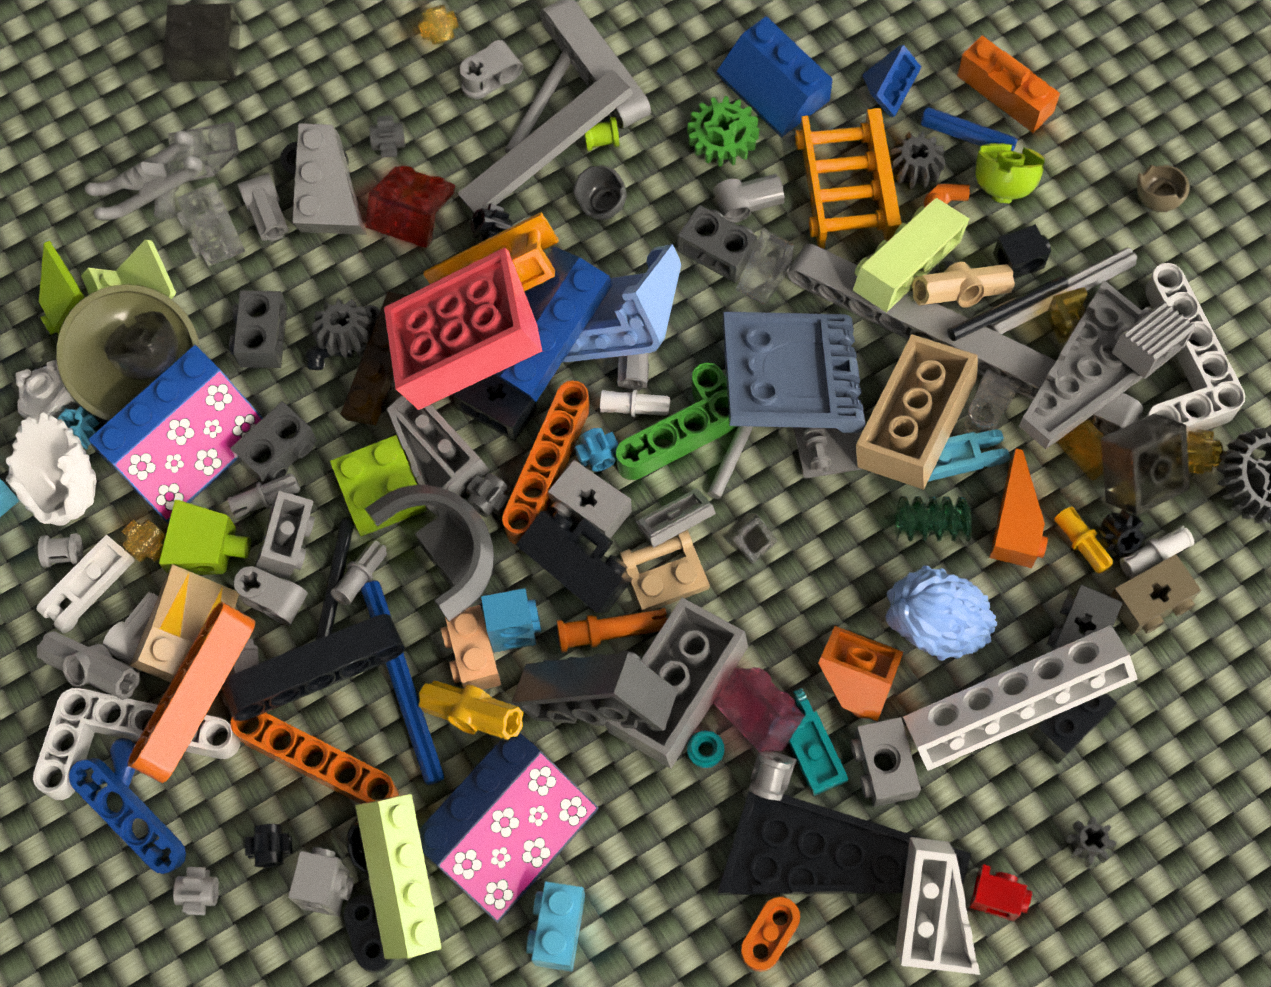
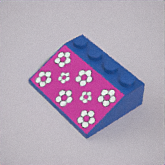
[88,345,263,523]

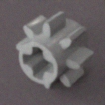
[173,867,219,915]

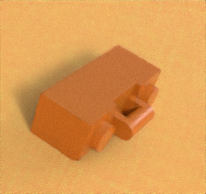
[957,35,1060,133]

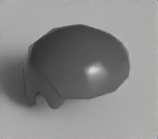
[573,164,627,221]

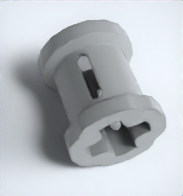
[38,533,83,567]

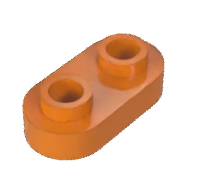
[741,897,800,972]

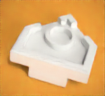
[15,360,79,419]

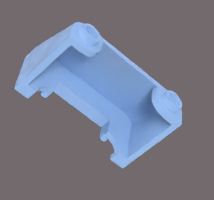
[563,244,681,362]

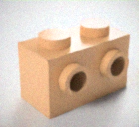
[441,605,501,690]

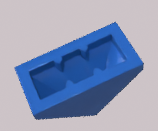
[862,45,922,117]

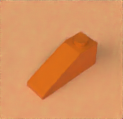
[989,448,1048,568]

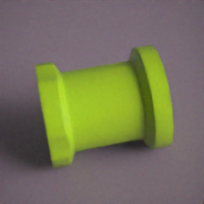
[584,117,620,151]

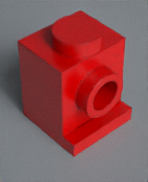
[969,864,1032,921]

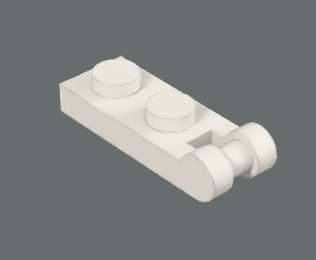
[37,534,135,634]

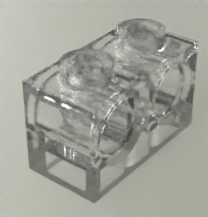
[176,182,245,267]

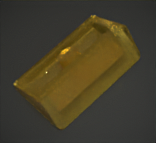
[1056,419,1120,480]

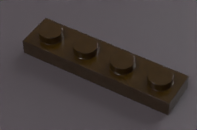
[340,292,408,426]

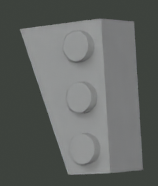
[292,123,367,235]
[387,395,490,517]

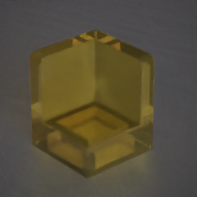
[1046,287,1088,344]

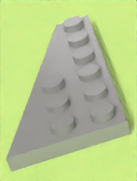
[1019,280,1143,449]

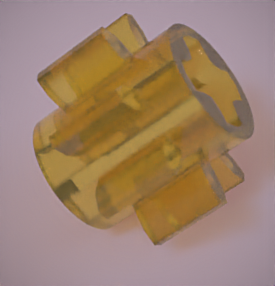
[418,5,459,44]
[1177,429,1224,474]
[121,519,166,563]

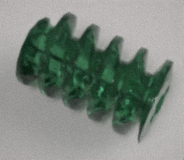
[895,496,972,542]

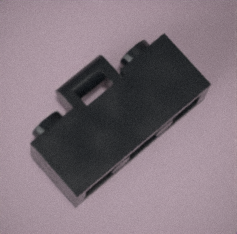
[516,510,633,613]

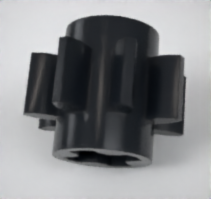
[470,203,512,243]
[1097,509,1145,557]
[245,824,293,868]

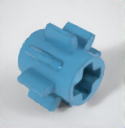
[575,428,619,472]

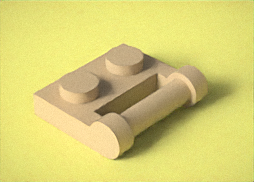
[619,530,710,612]

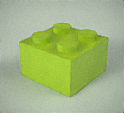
[330,435,427,537]

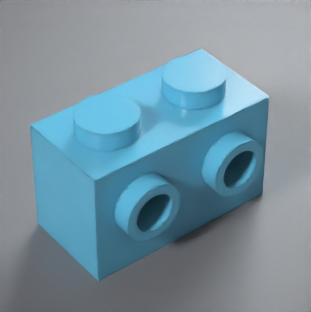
[526,881,585,972]

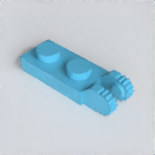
[928,429,1011,482]

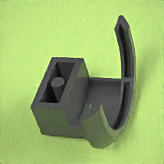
[365,485,495,622]

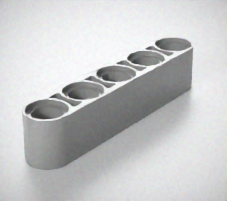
[540,0,651,129]

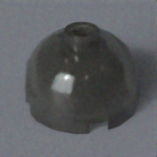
[104,311,178,380]

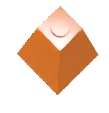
[818,626,903,722]

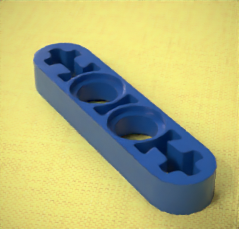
[69,758,186,874]

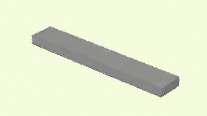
[457,69,634,213]

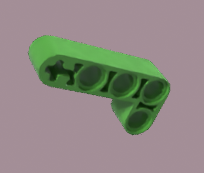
[616,362,737,480]

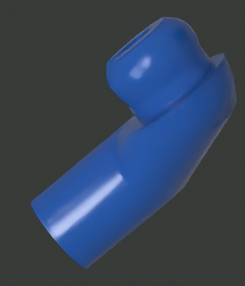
[110,738,135,793]

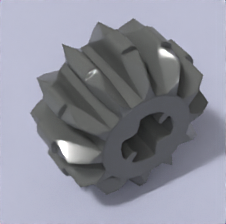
[889,131,946,189]
[312,297,372,358]

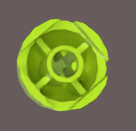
[975,143,1045,203]

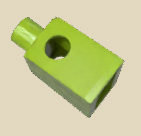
[159,500,251,575]

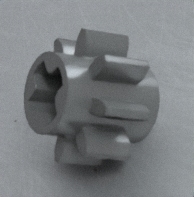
[369,115,405,158]
[466,473,510,518]
[1065,816,1117,867]

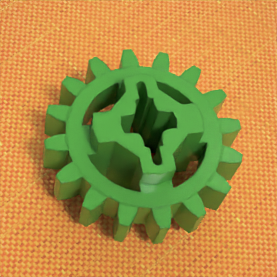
[687,96,759,166]

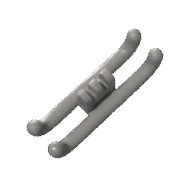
[85,131,203,221]

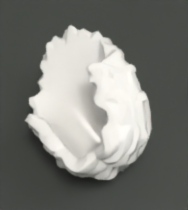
[6,412,96,526]

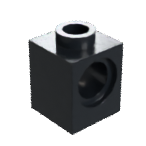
[993,224,1051,279]

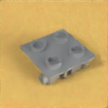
[793,427,863,479]

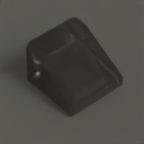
[723,513,778,564]

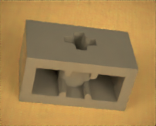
[1109,554,1201,635]

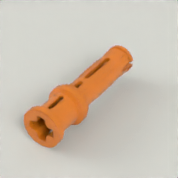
[556,608,668,653]

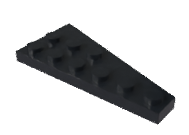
[717,791,972,895]

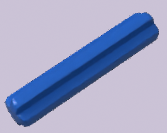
[921,107,1017,151]

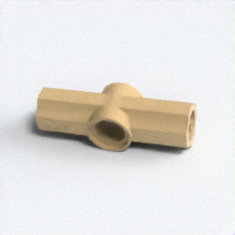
[911,262,1015,308]

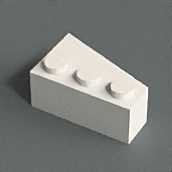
[895,837,980,975]

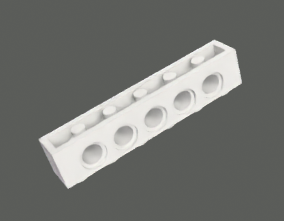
[903,625,1137,771]

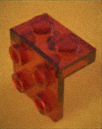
[365,166,455,248]

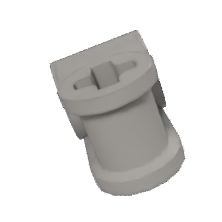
[460,40,523,99]
[234,566,308,626]
[749,748,796,801]

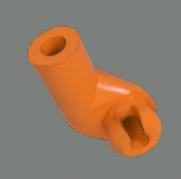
[924,183,970,207]

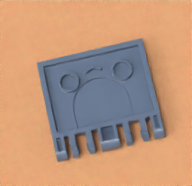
[722,312,866,433]

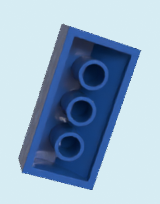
[494,246,613,402]

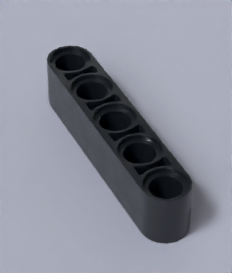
[221,614,405,721]

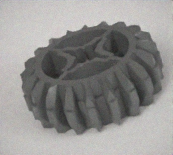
[1216,427,1271,524]

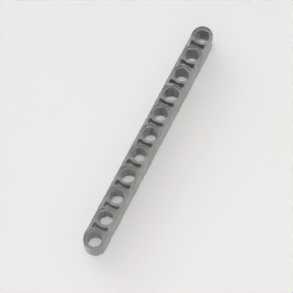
[787,244,1144,441]

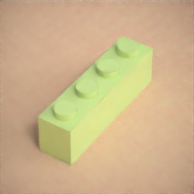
[853,198,969,313]
[355,794,442,959]

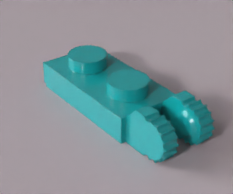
[772,688,848,796]

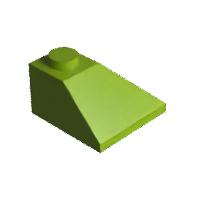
[39,240,85,335]

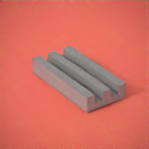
[636,489,716,548]

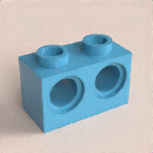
[481,588,541,653]

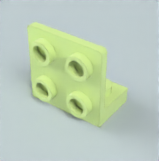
[81,240,176,299]

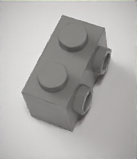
[255,491,315,580]
[288,847,354,917]

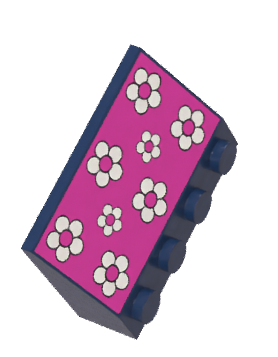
[419,733,599,924]

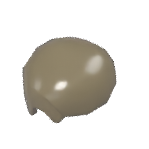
[1137,165,1190,212]

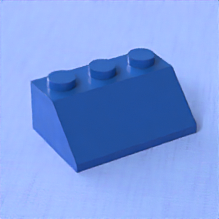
[716,16,833,138]

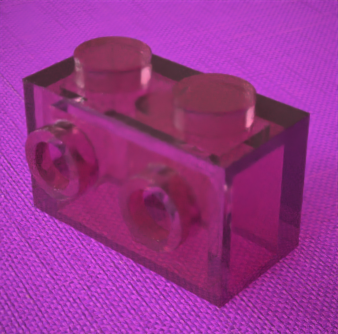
[713,667,805,752]

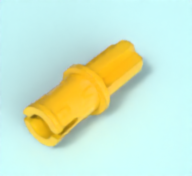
[1054,506,1113,574]

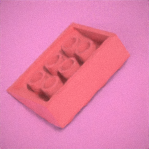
[384,247,542,410]

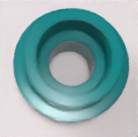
[687,730,724,768]

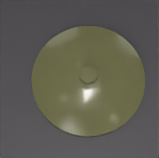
[56,284,200,421]

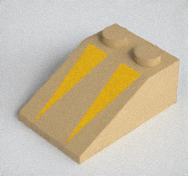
[129,564,239,682]

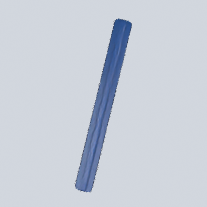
[361,581,444,785]

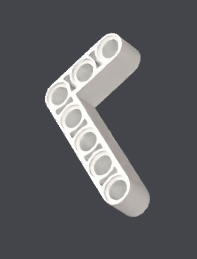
[1140,263,1245,446]
[33,688,241,800]

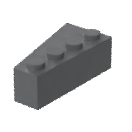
[511,651,678,731]

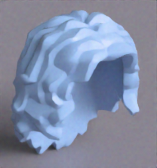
[885,565,997,661]

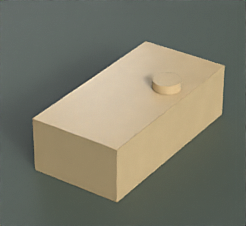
[856,334,978,490]

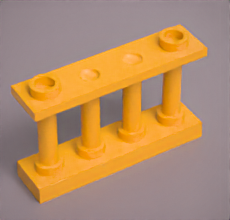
[795,108,901,249]
[423,212,559,292]

